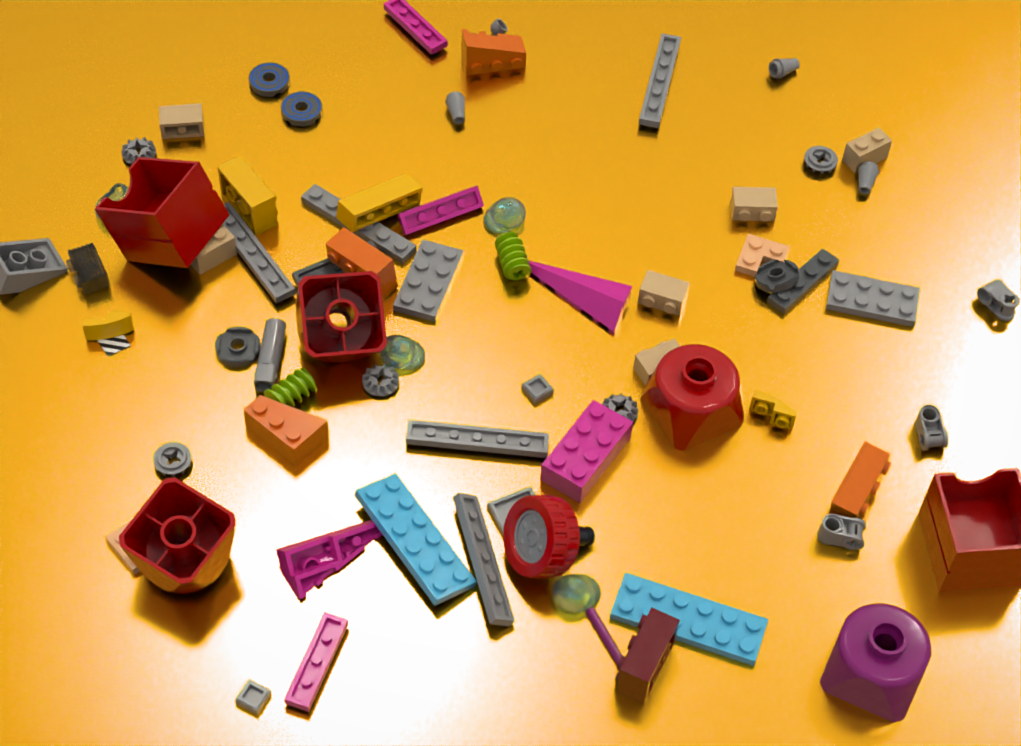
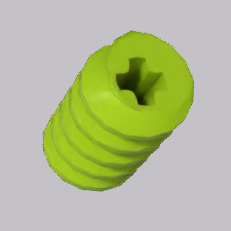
[494,232,532,281]
[264,367,317,407]

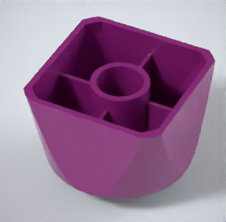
[820,603,932,723]

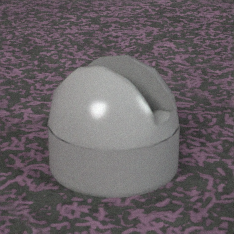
[490,18,508,36]

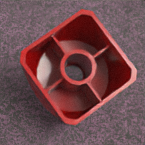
[296,271,387,363]
[640,344,744,451]
[119,477,236,594]

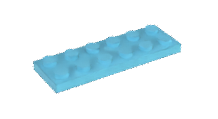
[354,473,477,606]
[609,572,769,666]

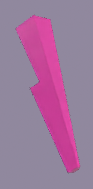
[529,261,632,334]
[276,520,382,599]

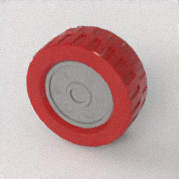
[503,495,596,579]

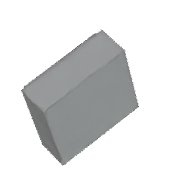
[521,374,554,404]
[235,679,272,715]

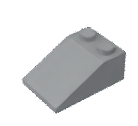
[0,238,68,295]

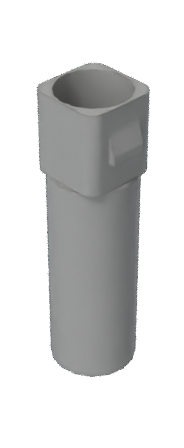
[254,318,287,392]

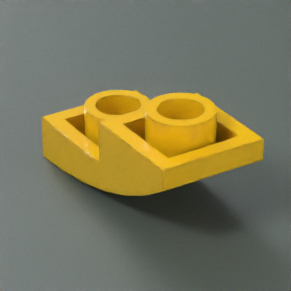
[82,311,134,341]
[749,390,797,430]

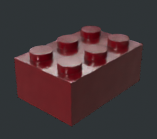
[614,607,680,705]

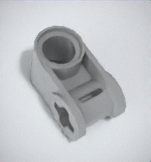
[977,279,1020,321]
[914,404,949,451]
[817,514,866,550]

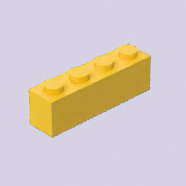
[336,173,423,232]

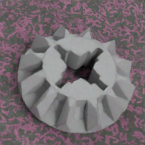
[121,137,156,164]
[804,146,838,174]
[362,363,399,396]
[602,392,638,422]
[153,442,192,477]

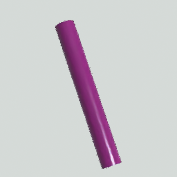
[586,607,623,665]

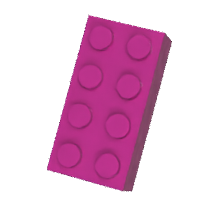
[540,400,633,503]

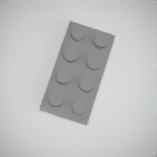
[393,239,464,322]
[826,270,920,327]

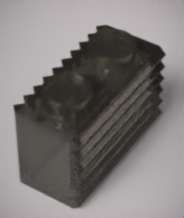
[66,243,110,295]

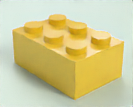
[217,155,278,236]

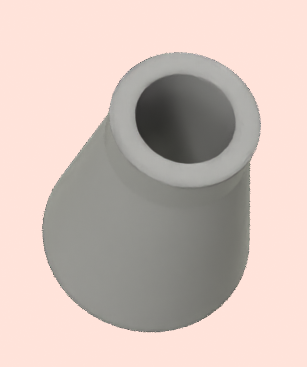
[768,58,800,79]
[445,92,466,124]
[858,161,879,194]

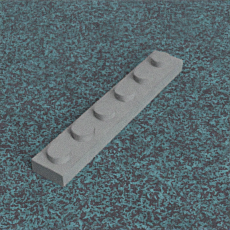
[639,33,681,128]
[301,184,416,264]
[223,202,296,304]
[405,419,550,458]
[453,492,515,627]

